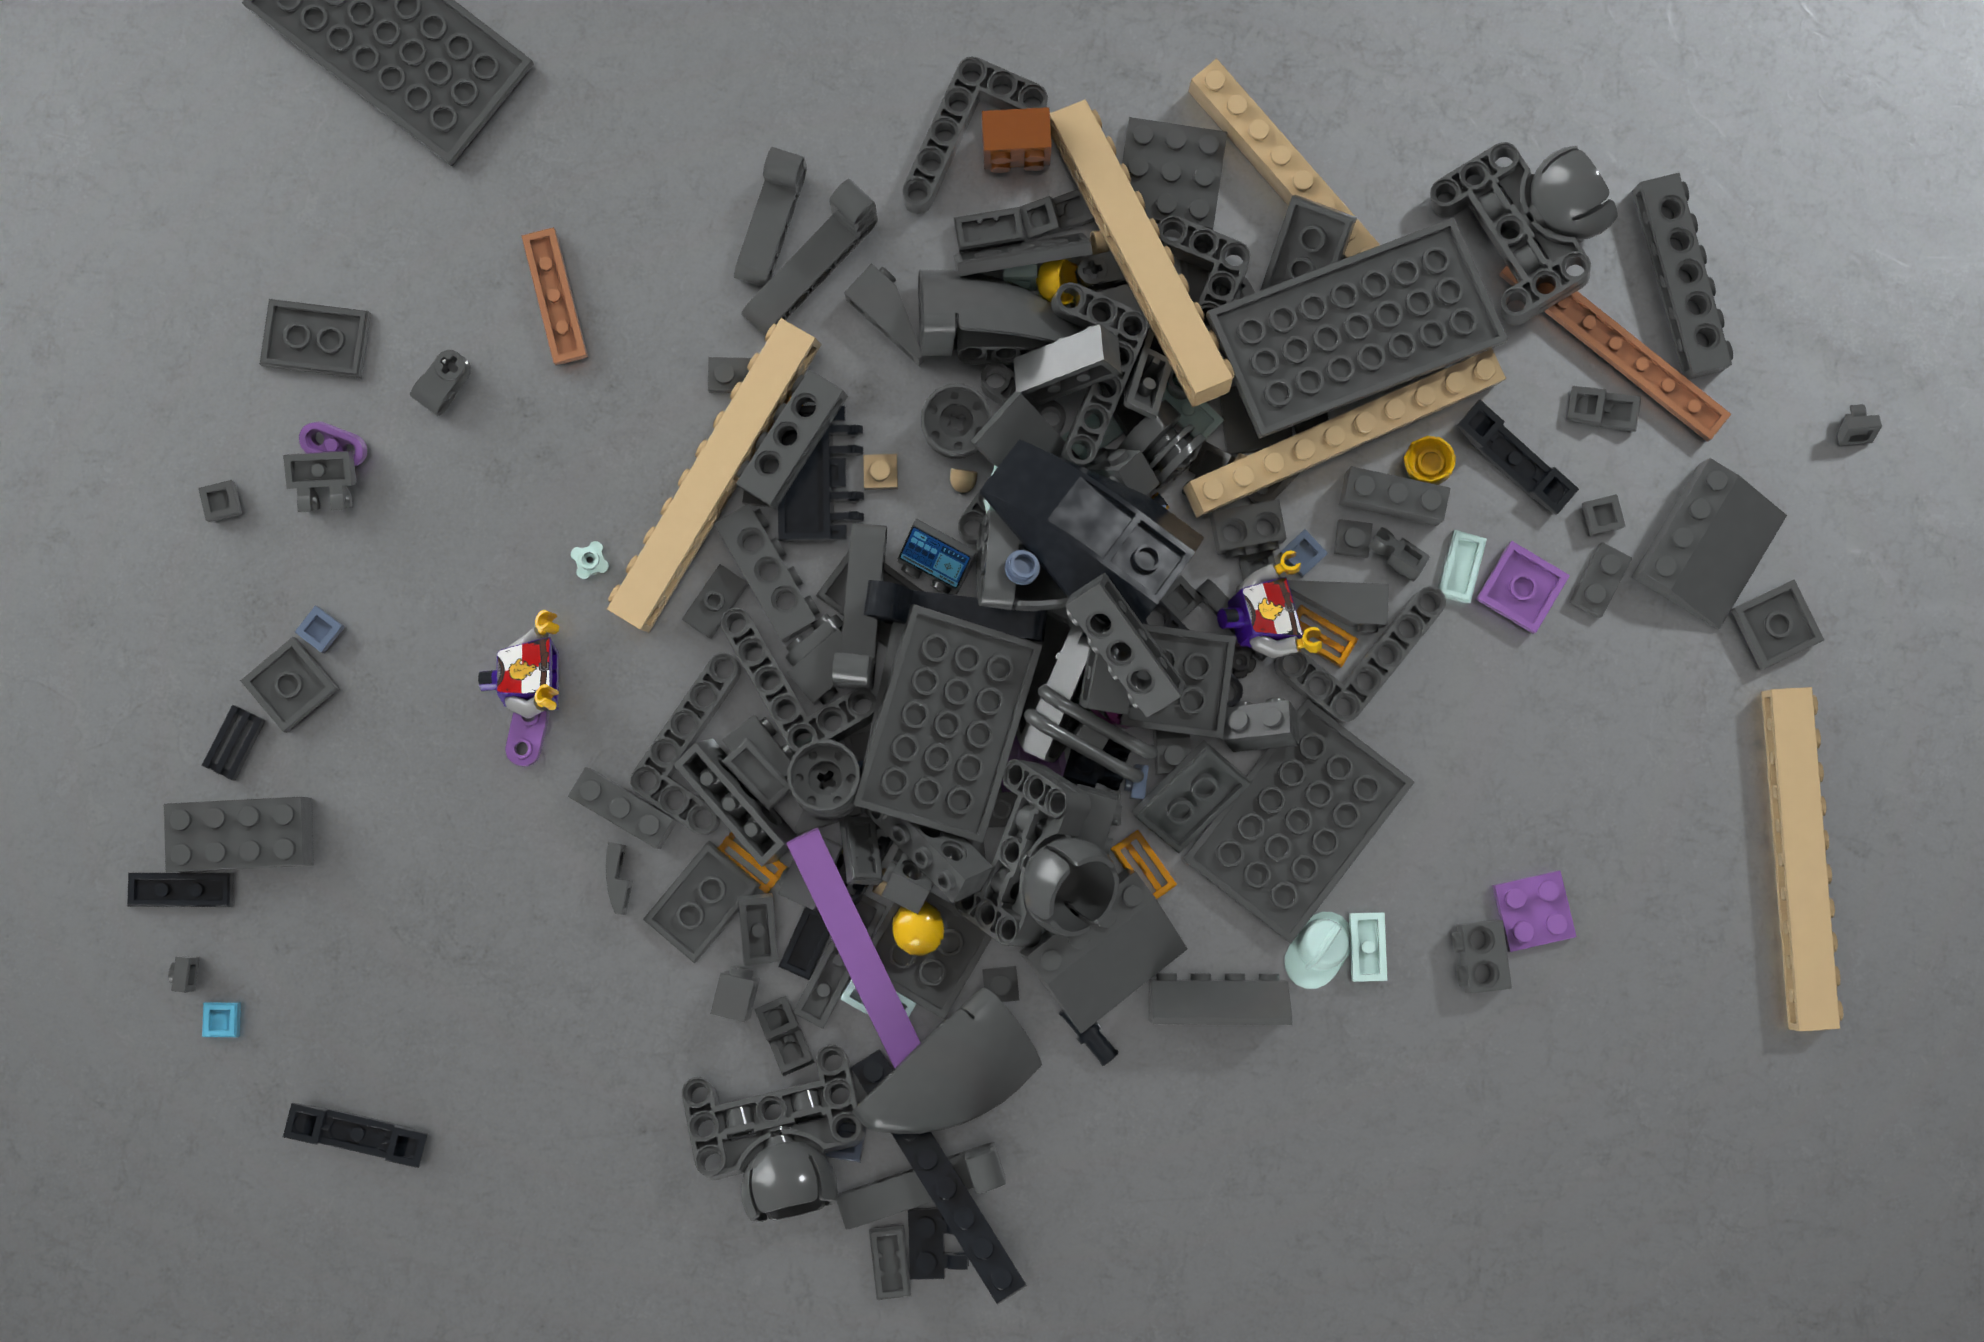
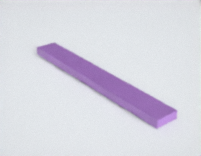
[786,827,920,1069]

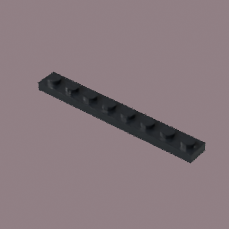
[851,1049,1027,1305]

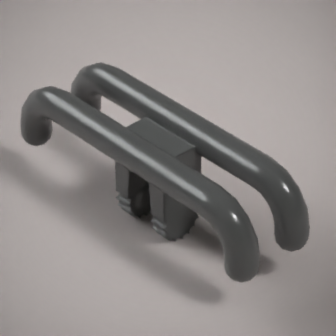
[1024,685,1158,783]

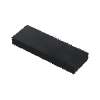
[127,873,234,907]

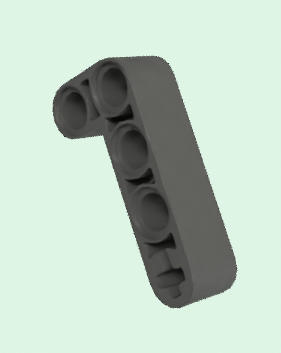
[734,147,807,287]

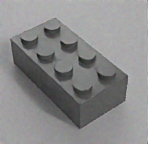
[164,797,314,872]

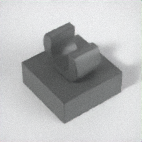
[1837,404,1882,446]

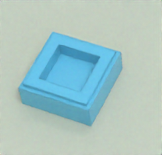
[202,1002,241,1037]

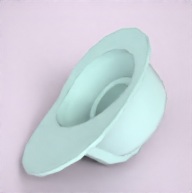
[1284,912,1350,989]

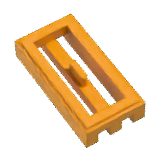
[1296,605,1358,668]
[1111,829,1177,899]
[717,832,787,893]

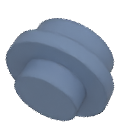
[1004,550,1040,585]

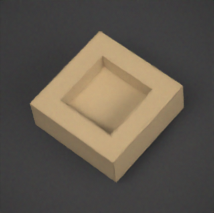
[863,454,898,490]

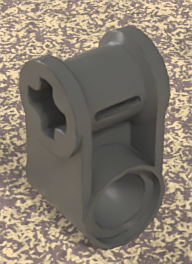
[1076,251,1128,292]
[410,350,471,416]

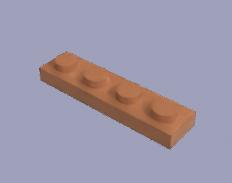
[521,227,588,366]

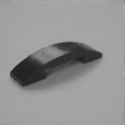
[1457,400,1579,514]
[283,1103,428,1168]

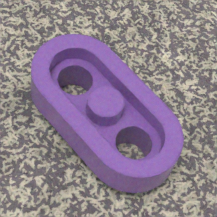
[299,421,367,466]
[505,710,549,766]

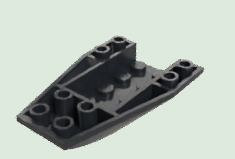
[979,439,1205,624]

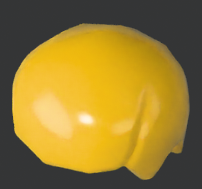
[1036,258,1078,306]
[1404,436,1456,485]
[892,901,944,956]

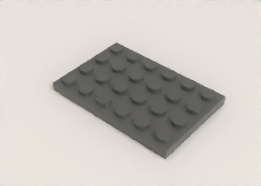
[851,604,1042,843]
[1182,699,1414,943]

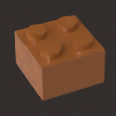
[982,107,1052,173]

